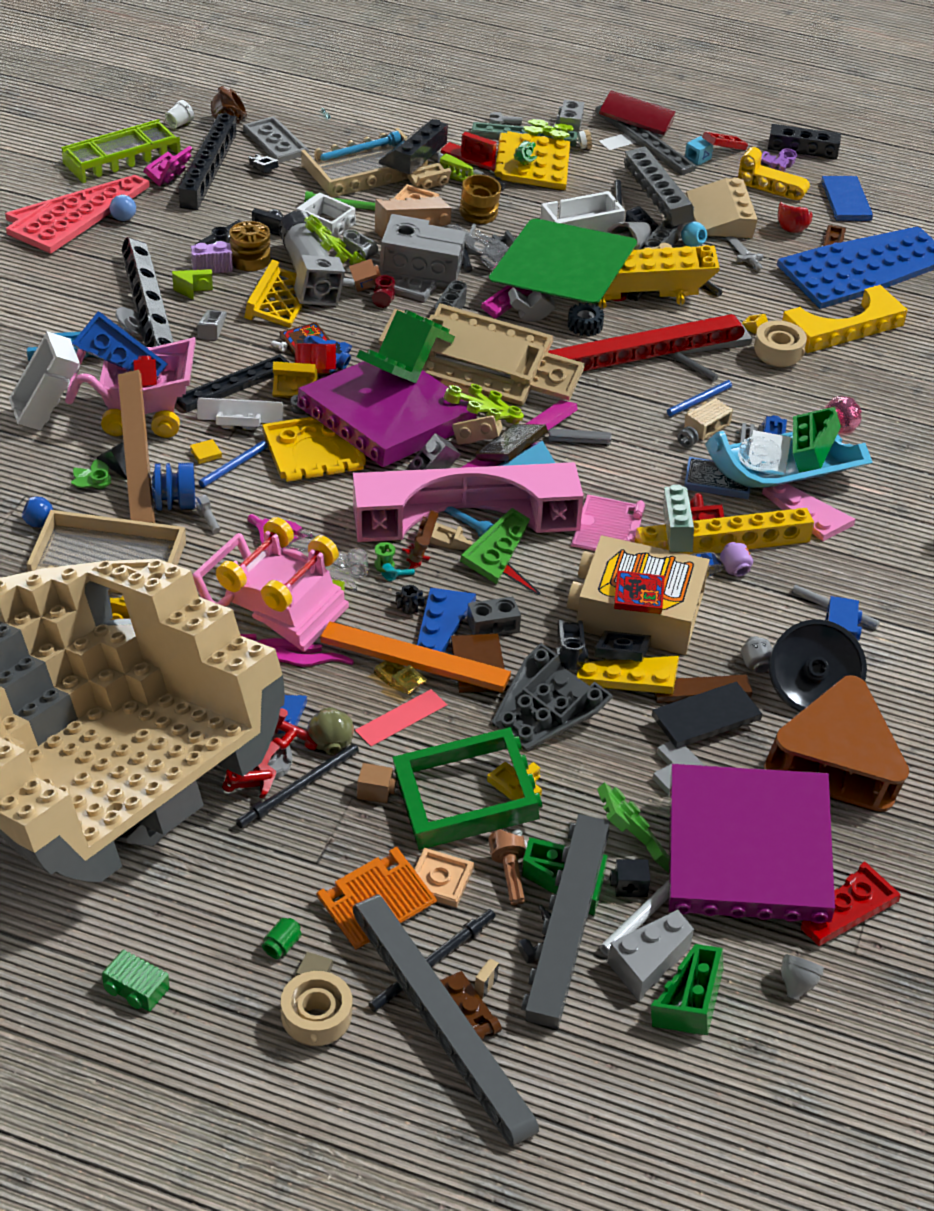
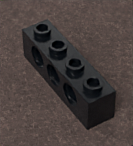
[767,124,841,159]

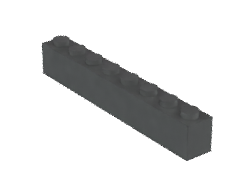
[521,814,610,1029]

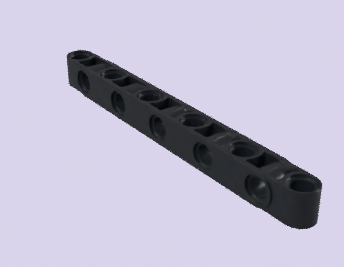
[122,237,173,347]

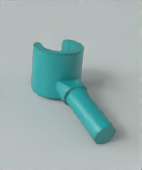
[381,563,415,582]

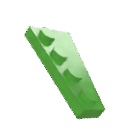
[460,508,530,584]

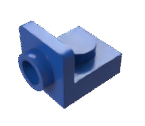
[761,415,787,435]

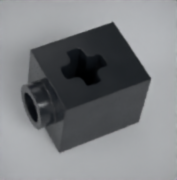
[610,859,651,897]

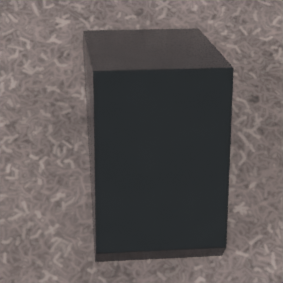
[97,441,127,480]

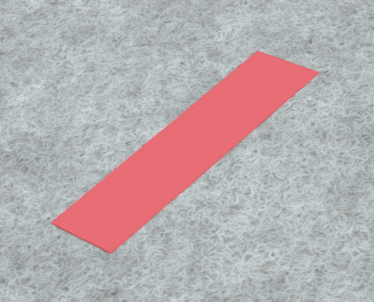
[355,689,447,746]

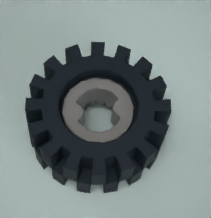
[567,303,604,337]

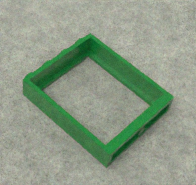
[392,727,543,850]

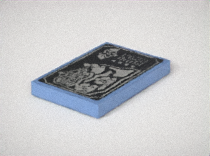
[684,457,750,499]

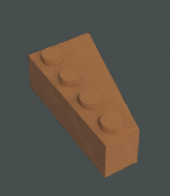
[375,197,451,239]

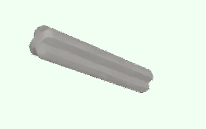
[549,428,612,445]

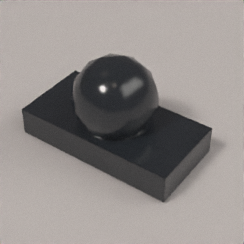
[252,208,283,236]

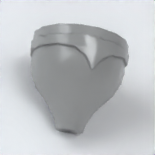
[781,954,824,1000]

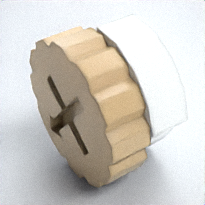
[578,129,592,150]

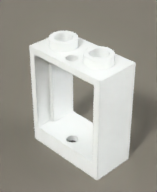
[296,192,356,237]

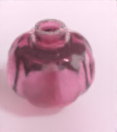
[825,395,862,433]

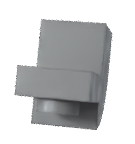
[508,287,556,322]

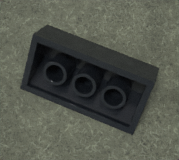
[379,119,448,175]

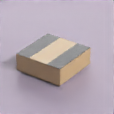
[475,959,499,999]

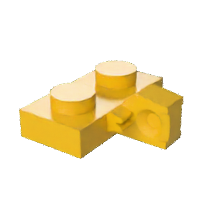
[487,761,542,801]

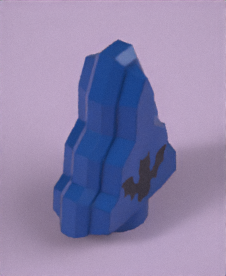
[303,335,352,374]

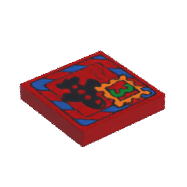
[614,570,665,614]

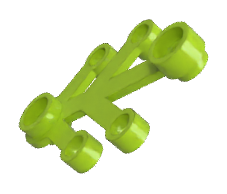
[304,215,366,265]
[443,384,524,424]

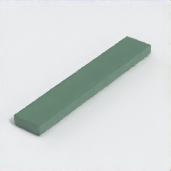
[471,122,578,147]

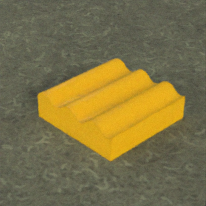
[190,439,222,464]

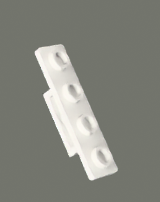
[197,398,283,430]

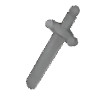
[726,236,763,271]

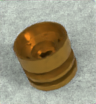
[459,174,501,224]
[230,221,270,271]

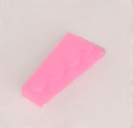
[762,484,855,542]

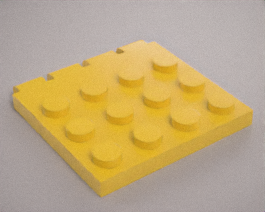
[495,131,570,190]
[262,417,366,482]

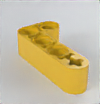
[738,147,810,200]

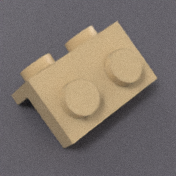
[407,162,451,190]
[452,416,503,445]

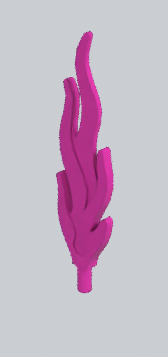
[240,634,354,667]

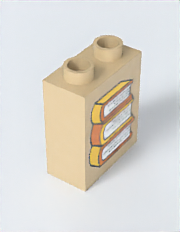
[567,535,710,655]

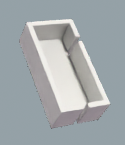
[540,191,625,233]
[9,332,80,431]

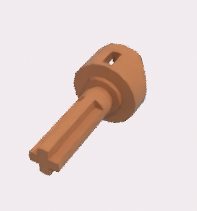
[488,829,526,905]

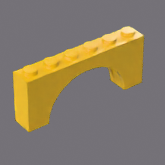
[782,285,908,353]

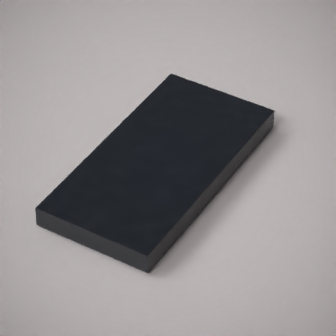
[652,681,762,749]

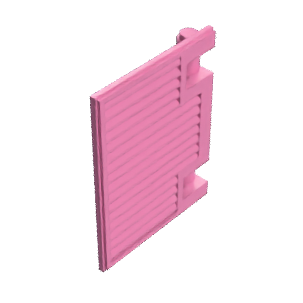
[571,495,645,551]

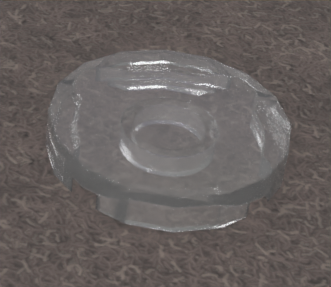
[738,436,782,471]

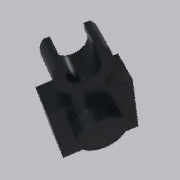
[249,154,279,173]

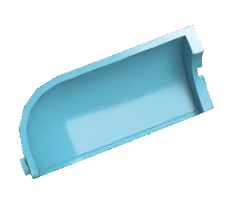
[705,431,873,488]

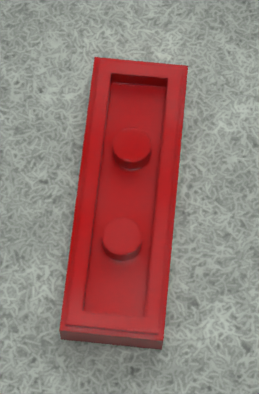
[702,132,748,150]

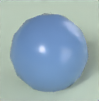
[109,194,136,221]

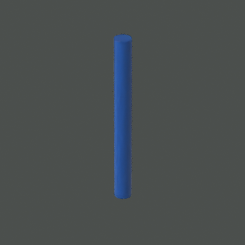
[667,380,732,417]
[198,440,268,488]

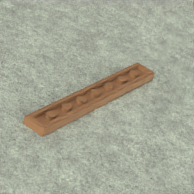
[118,370,155,523]

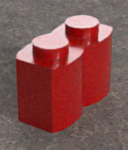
[295,343,336,373]

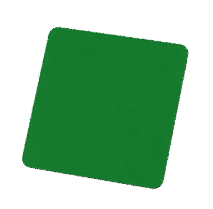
[489,218,637,304]

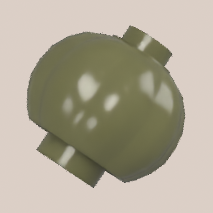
[308,708,354,755]

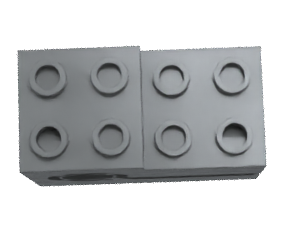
[379,214,466,287]

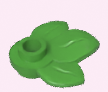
[71,459,111,489]

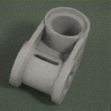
[343,230,378,260]

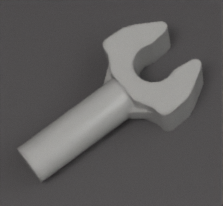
[490,112,522,125]
[196,495,221,534]

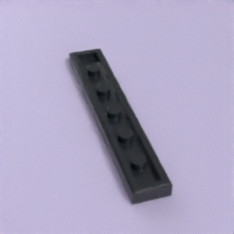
[176,354,290,413]

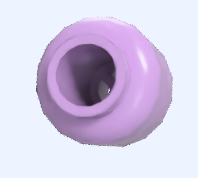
[720,542,753,577]

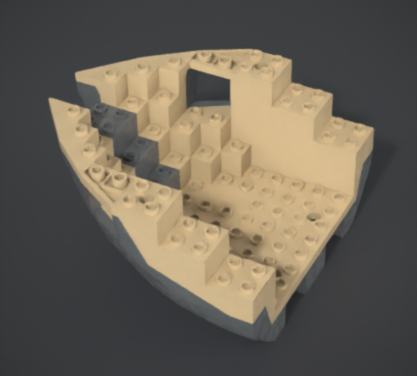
[0,559,285,882]

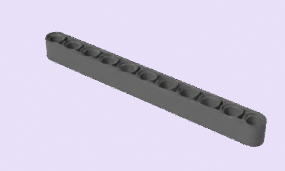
[352,894,539,1146]

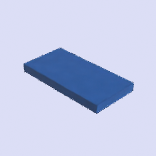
[821,176,873,221]

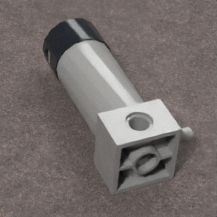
[279,210,354,306]

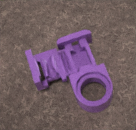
[761,148,797,172]

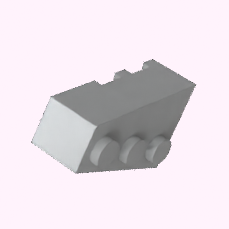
[607,910,694,1002]

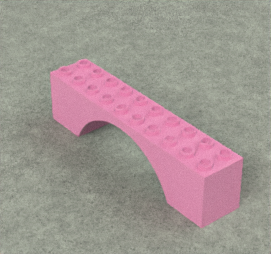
[353,462,584,542]

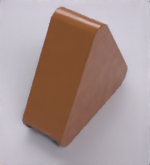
[764,675,909,812]

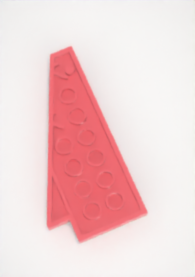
[5,175,150,254]

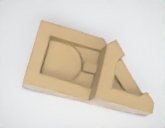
[430,522,472,550]

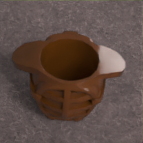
[211,86,247,124]

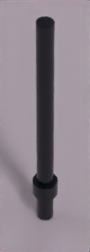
[236,743,359,828]
[368,909,496,1012]

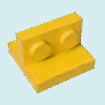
[272,362,318,398]

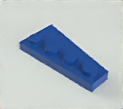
[72,311,168,378]
[417,588,476,652]

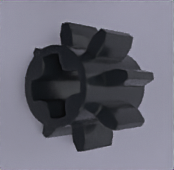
[395,585,424,614]

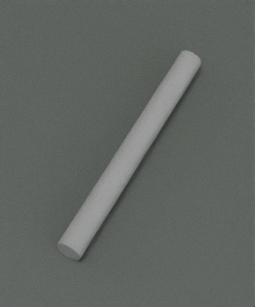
[792,585,880,629]

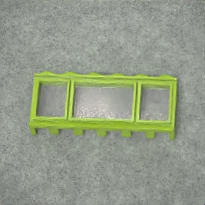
[61,119,181,183]

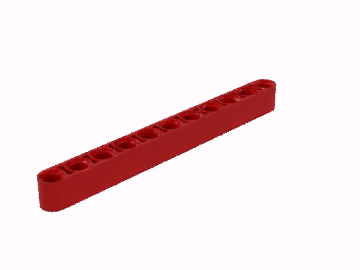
[548,314,745,371]

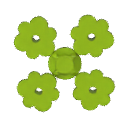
[523,119,574,140]

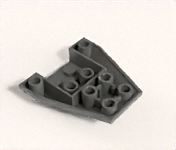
[492,643,613,751]

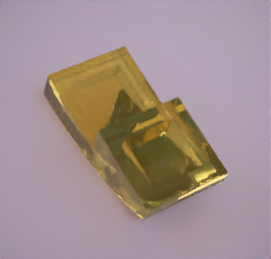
[373,660,427,694]

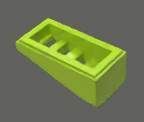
[440,154,473,182]

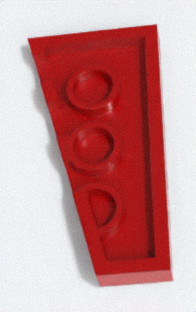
[801,861,901,946]

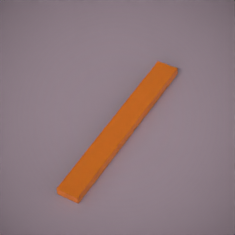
[320,621,511,693]

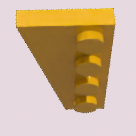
[576,656,679,694]

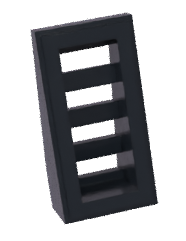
[625,206,659,233]

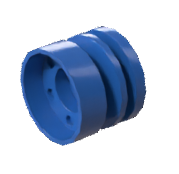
[152,463,195,511]

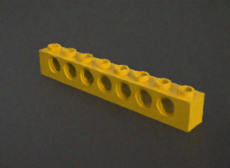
[634,508,814,556]

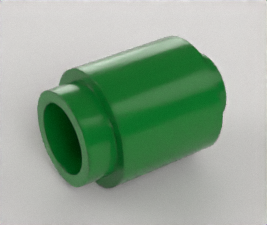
[262,918,302,959]

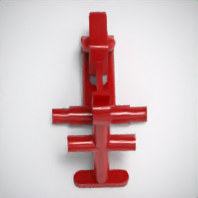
[222,708,317,799]

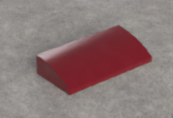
[599,90,676,136]

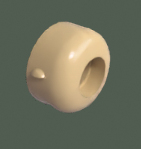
[754,320,807,367]
[280,971,353,1046]

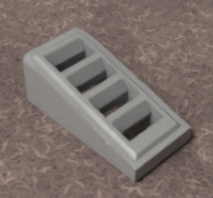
[197,310,227,340]

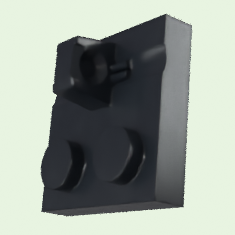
[595,631,651,662]

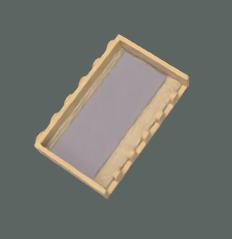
[301,128,428,198]
[27,510,186,594]

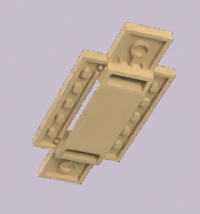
[379,303,584,406]

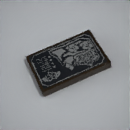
[475,424,548,461]

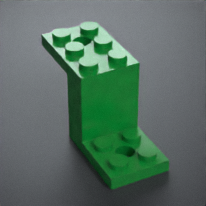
[356,309,455,383]

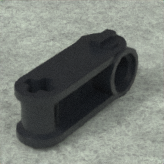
[556,619,589,670]

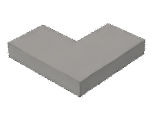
[652,741,705,795]

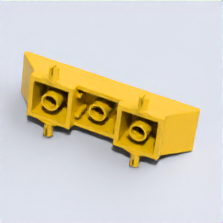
[598,245,720,309]

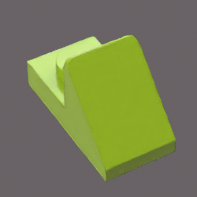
[172,269,213,299]

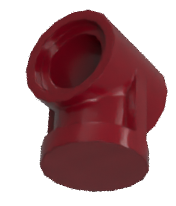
[372,275,395,308]

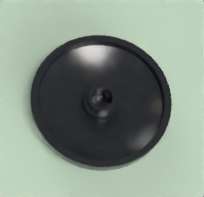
[769,619,867,712]

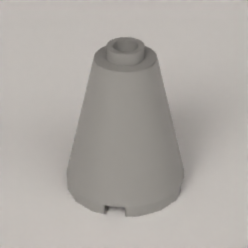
[607,222,652,250]

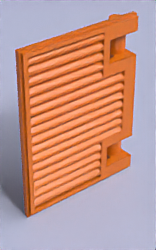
[316,847,437,950]

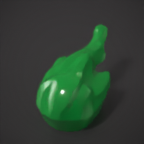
[514,140,537,165]

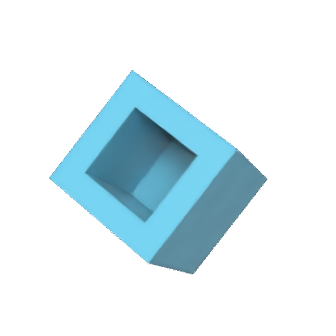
[685,136,714,166]

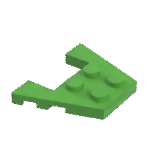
[597,782,669,873]

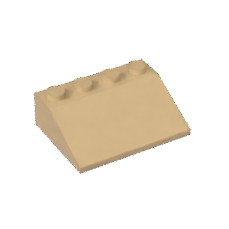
[686,178,758,239]

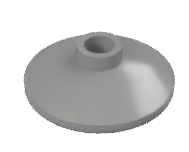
[115,307,142,337]

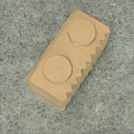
[684,398,733,441]

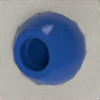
[22,496,53,528]

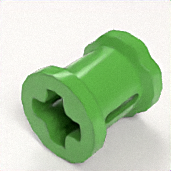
[374,542,395,572]

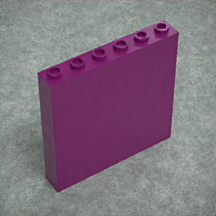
[297,361,477,467]
[668,764,835,923]

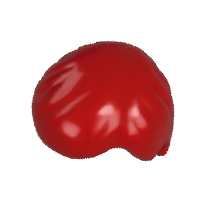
[778,202,813,233]

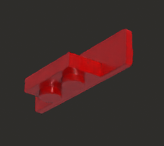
[441,131,497,172]

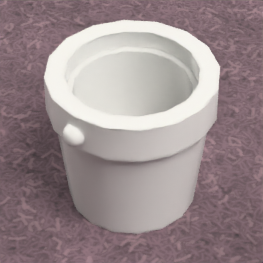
[165,100,194,128]

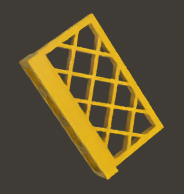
[244,259,303,328]

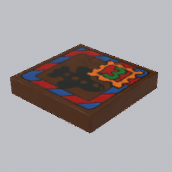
[280,322,330,357]

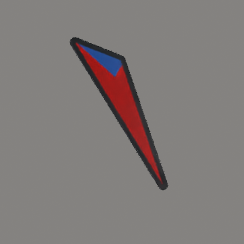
[503,563,540,595]

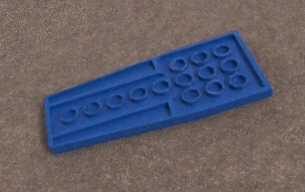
[777,227,934,309]

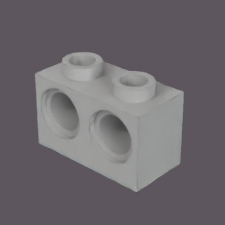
[556,100,585,135]

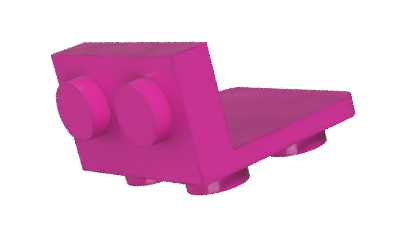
[143,146,193,187]

